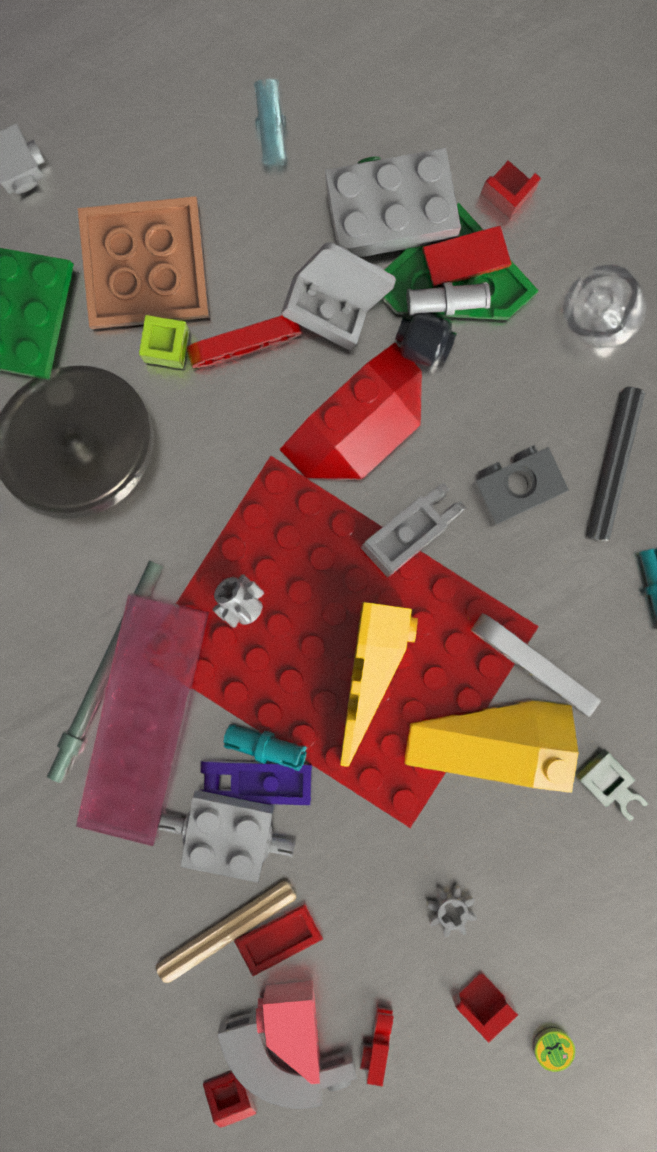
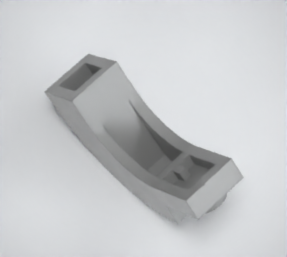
[217,1013,357,1109]

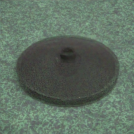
[0,366,153,519]

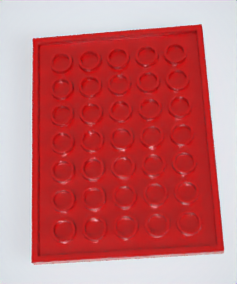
[142,456,539,828]

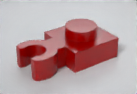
[360,1007,394,1087]

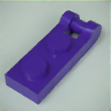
[199,760,312,805]

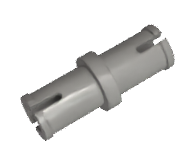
[406,282,491,316]

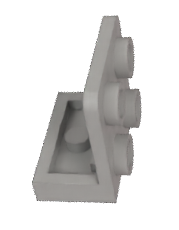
[280,242,396,351]

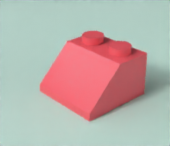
[256,981,320,1084]

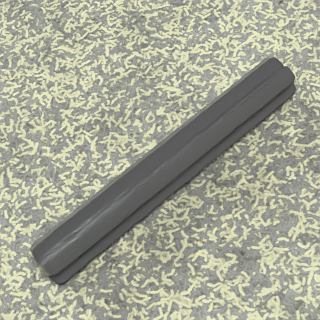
[588,387,645,542]

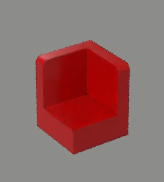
[480,160,541,219]
[452,972,518,1043]

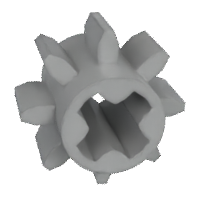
[213,575,264,628]
[427,885,477,937]

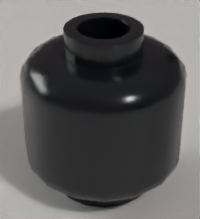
[395,313,457,368]

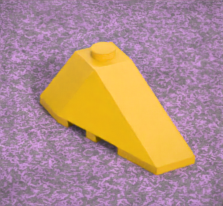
[340,602,418,766]
[404,699,579,793]

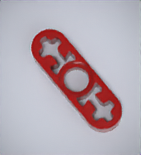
[186,315,302,368]

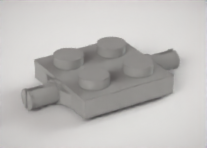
[159,790,296,883]

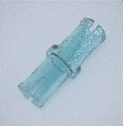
[254,79,288,165]

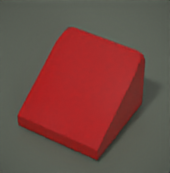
[203,1072,257,1128]

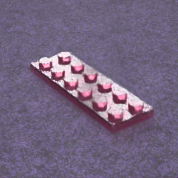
[76,593,209,846]

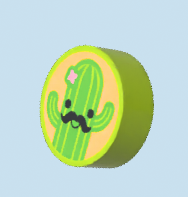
[533,1028,575,1072]

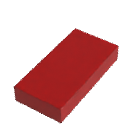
[422,225,511,288]
[234,901,323,976]

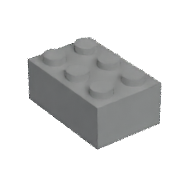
[325,148,461,257]

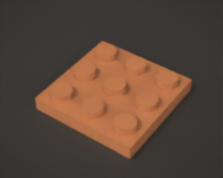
[78,196,209,329]

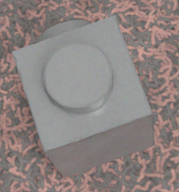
[0,123,45,194]

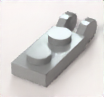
[361,483,466,578]

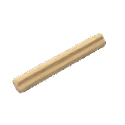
[155,881,297,983]

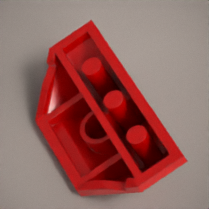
[279,342,422,480]

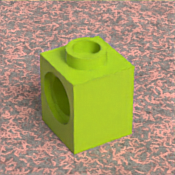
[139,315,190,369]

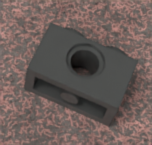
[472,445,569,527]

